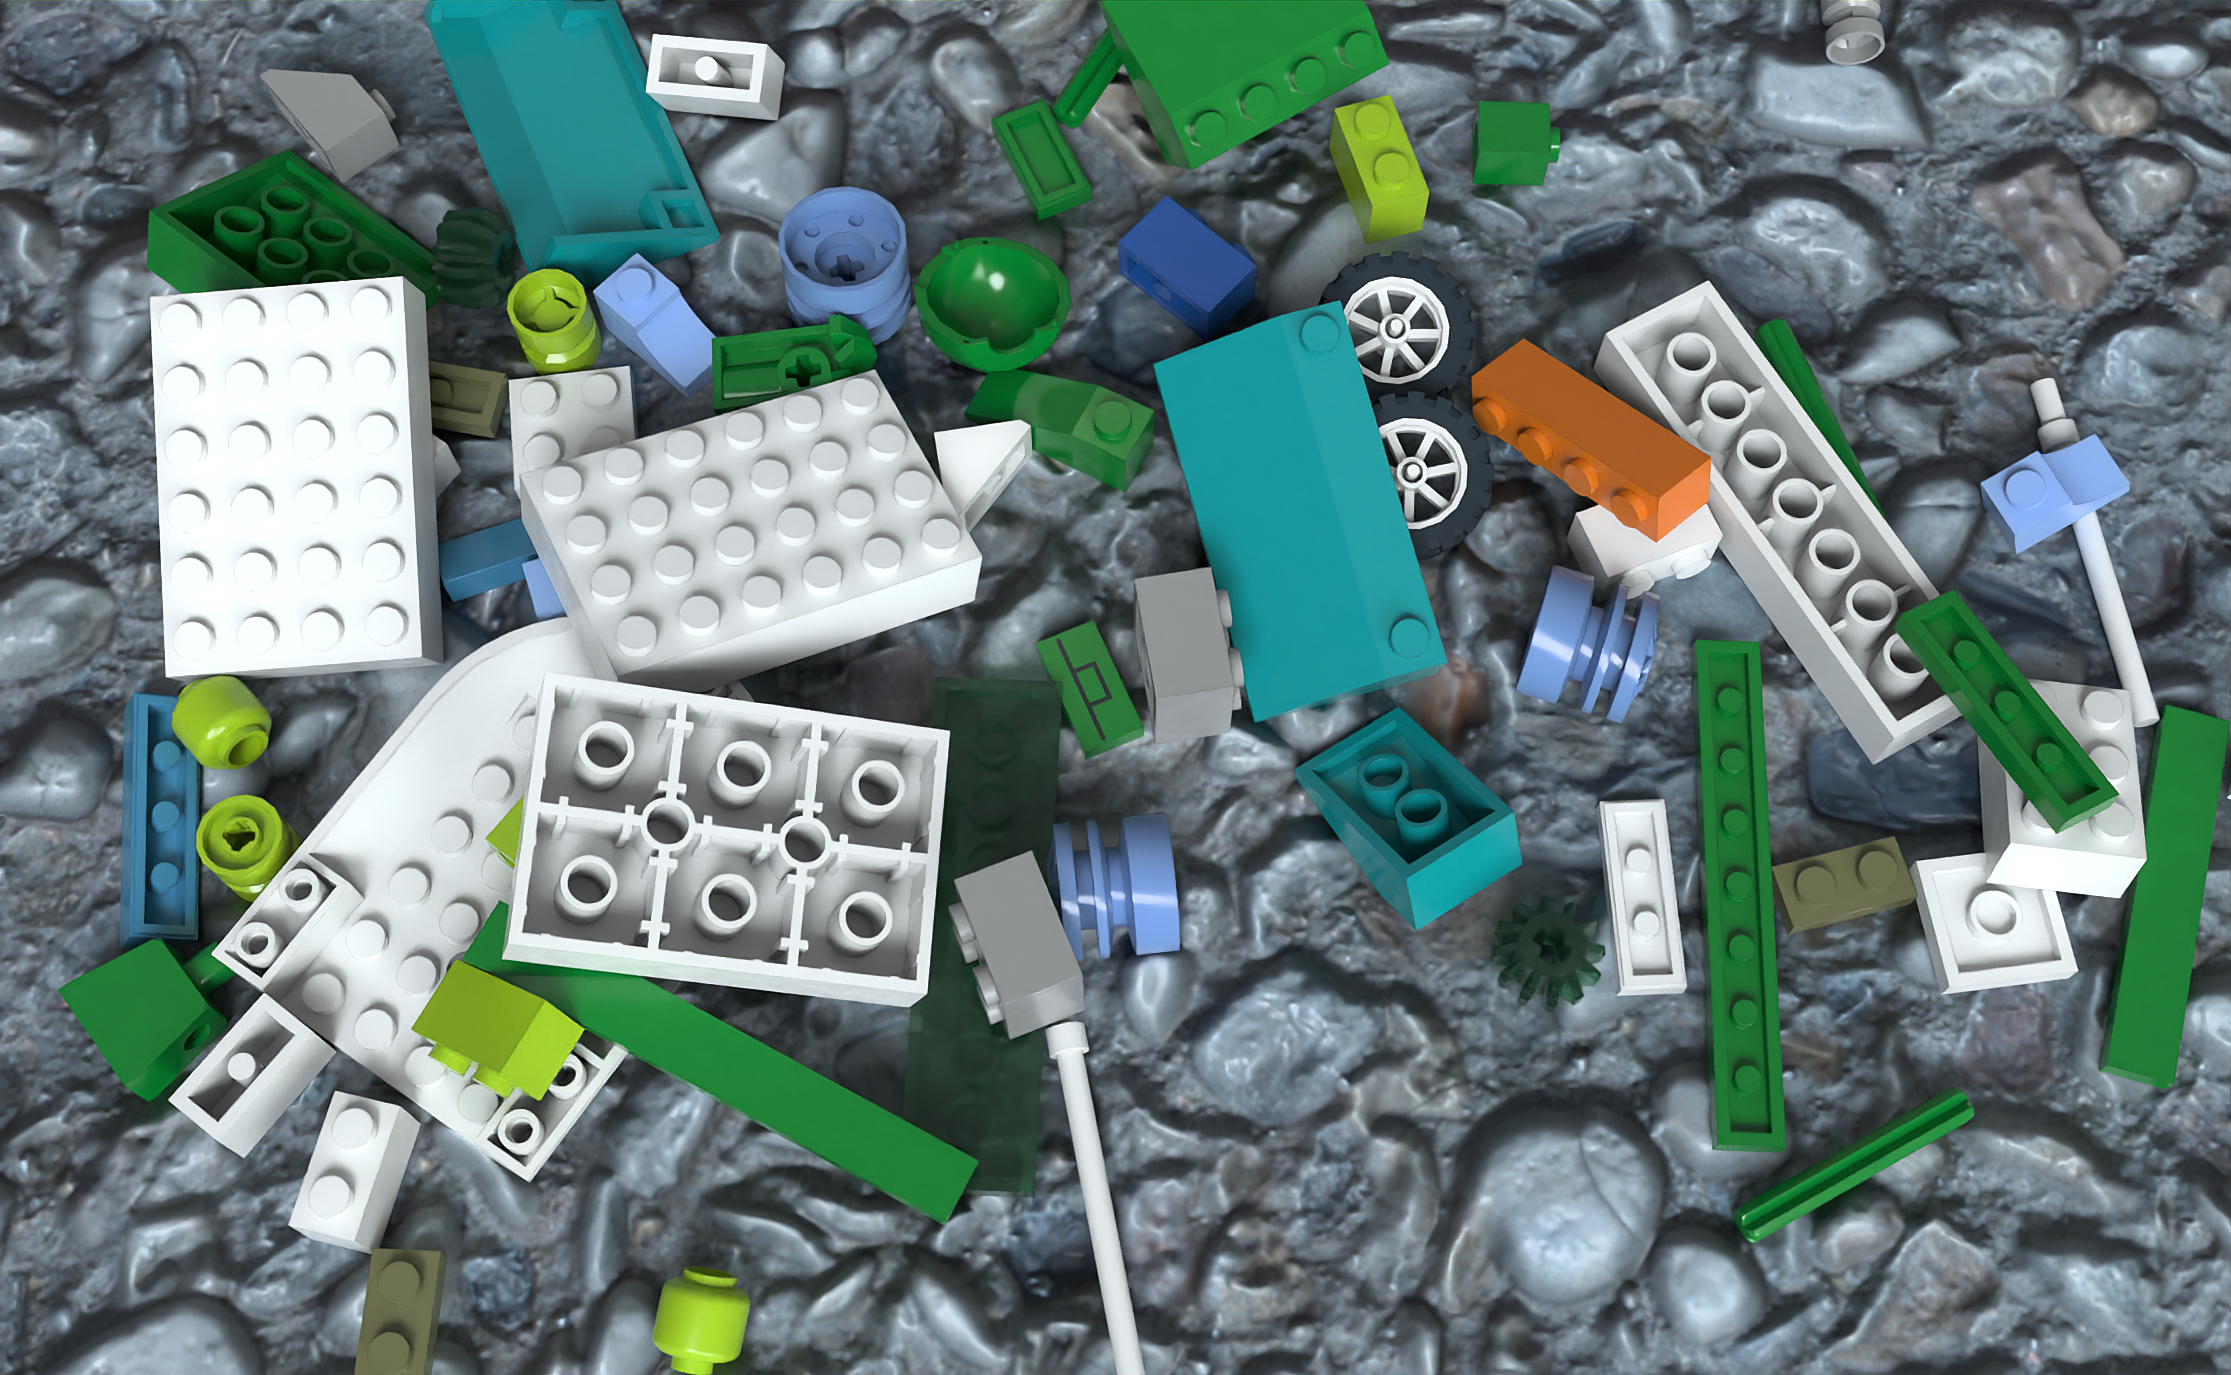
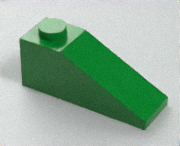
[964,369,1154,493]

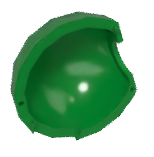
[914,237,1072,373]

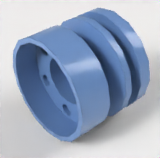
[778,186,912,345]
[1514,565,1660,723]
[1046,812,1180,961]

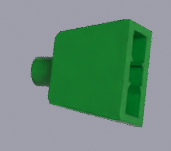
[58,938,236,1102]

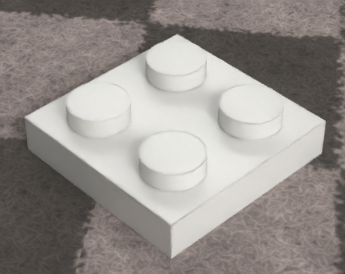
[508,366,638,499]
[1908,852,2078,995]

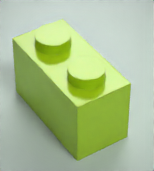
[1329,94,1429,245]
[411,959,585,1101]

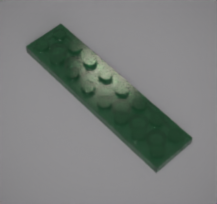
[902,677,1063,1198]

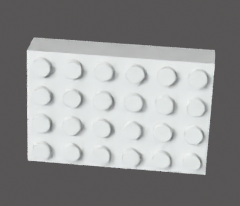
[150,276,444,683]
[519,370,982,694]
[502,671,950,1008]

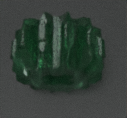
[432,207,517,310]
[1490,895,1606,1012]

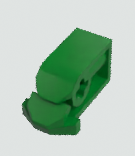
[712,315,878,416]

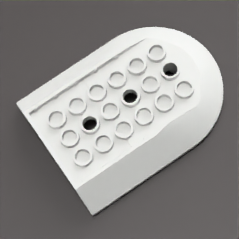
[211,617,754,1183]

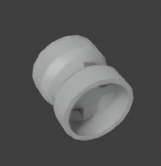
[1820,0,1885,65]

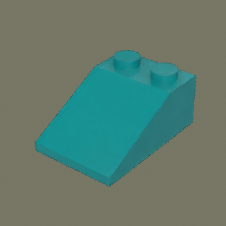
[1294,707,1523,931]

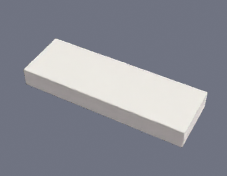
[1596,799,1687,996]

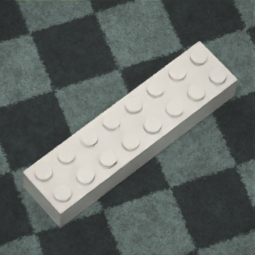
[1593,280,1962,765]

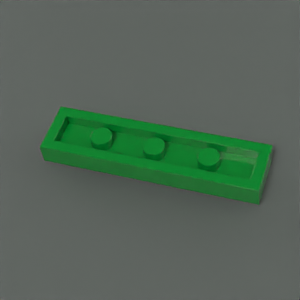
[1894,589,2120,834]

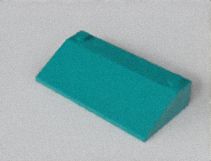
[423,0,720,287]
[1152,300,1448,723]

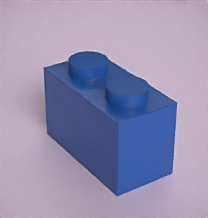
[1118,195,1257,342]

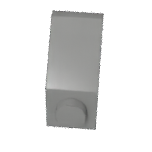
[260,69,399,184]

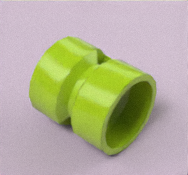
[507,269,603,376]
[196,795,304,902]

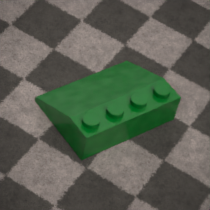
[1098,0,1390,170]
[146,149,458,312]

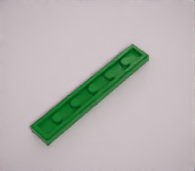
[2099,704,2231,1090]

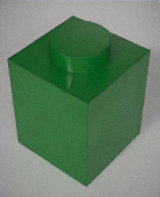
[1471,101,1560,186]

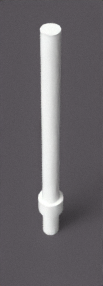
[2030,378,2160,727]
[1045,1014,1145,1375]

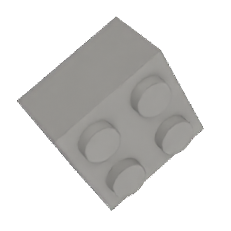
[1134,567,1244,745]
[948,850,1085,1039]

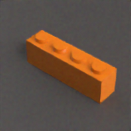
[1472,338,1711,543]

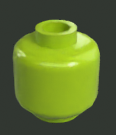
[171,675,272,770]
[652,1266,750,1375]

